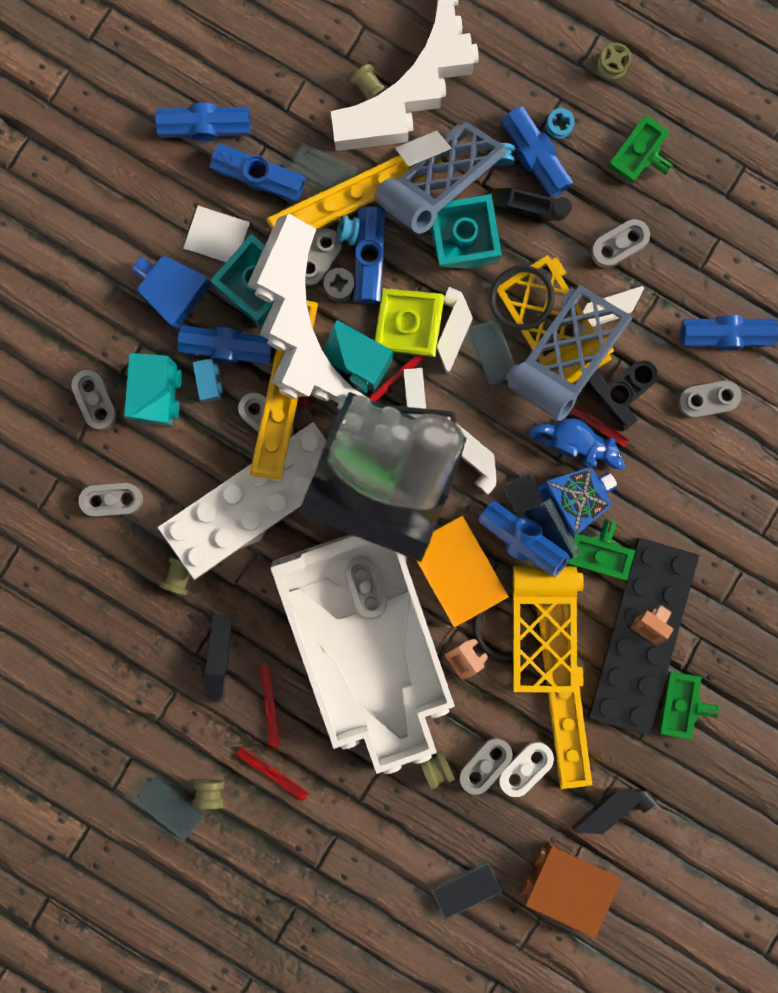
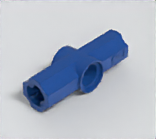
[155,102,251,142]
[500,106,573,198]
[210,143,306,203]
[354,206,385,304]
[680,315,778,351]
[178,325,274,365]
[479,501,570,578]

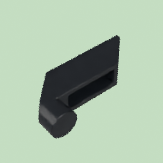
[492,188,572,221]
[205,615,232,703]
[572,787,657,834]

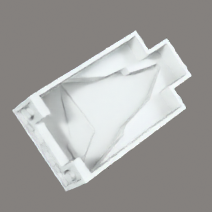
[270,534,455,774]

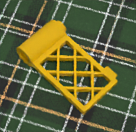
[497,255,614,384]
[512,566,584,693]

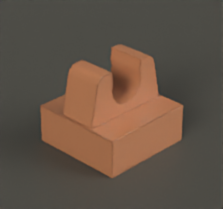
[630,605,674,646]
[444,639,488,680]

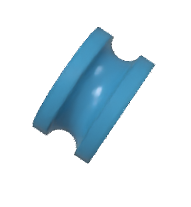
[545,108,575,139]
[488,143,515,167]
[336,215,360,246]

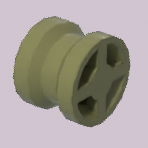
[597,43,631,82]
[420,751,455,790]
[192,779,224,809]

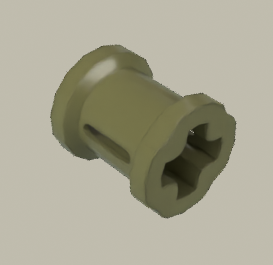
[349,64,388,101]
[159,557,190,595]

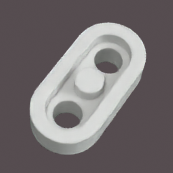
[499,742,554,797]

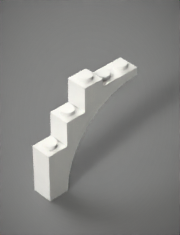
[331,0,479,151]
[247,213,369,410]

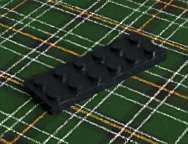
[588,538,699,736]

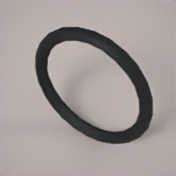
[489,265,555,331]
[473,594,539,660]

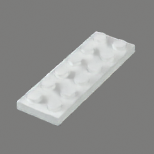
[158,422,326,580]

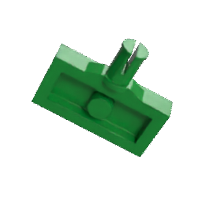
[608,114,673,184]
[567,519,635,581]
[658,671,719,740]

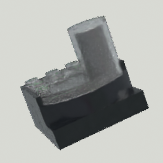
[298,392,467,562]

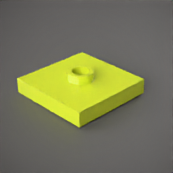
[375,288,444,357]

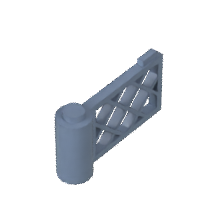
[375,122,507,234]
[506,285,632,421]

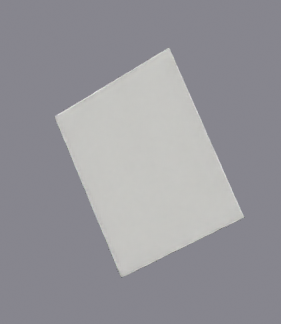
[395,130,452,167]
[183,206,250,262]

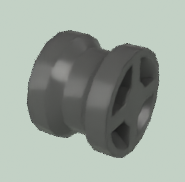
[324,268,354,303]

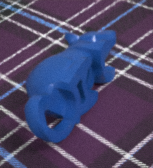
[528,419,625,470]

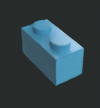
[193,358,223,402]

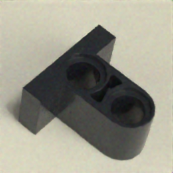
[585,360,658,431]

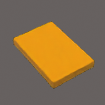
[416,515,509,628]

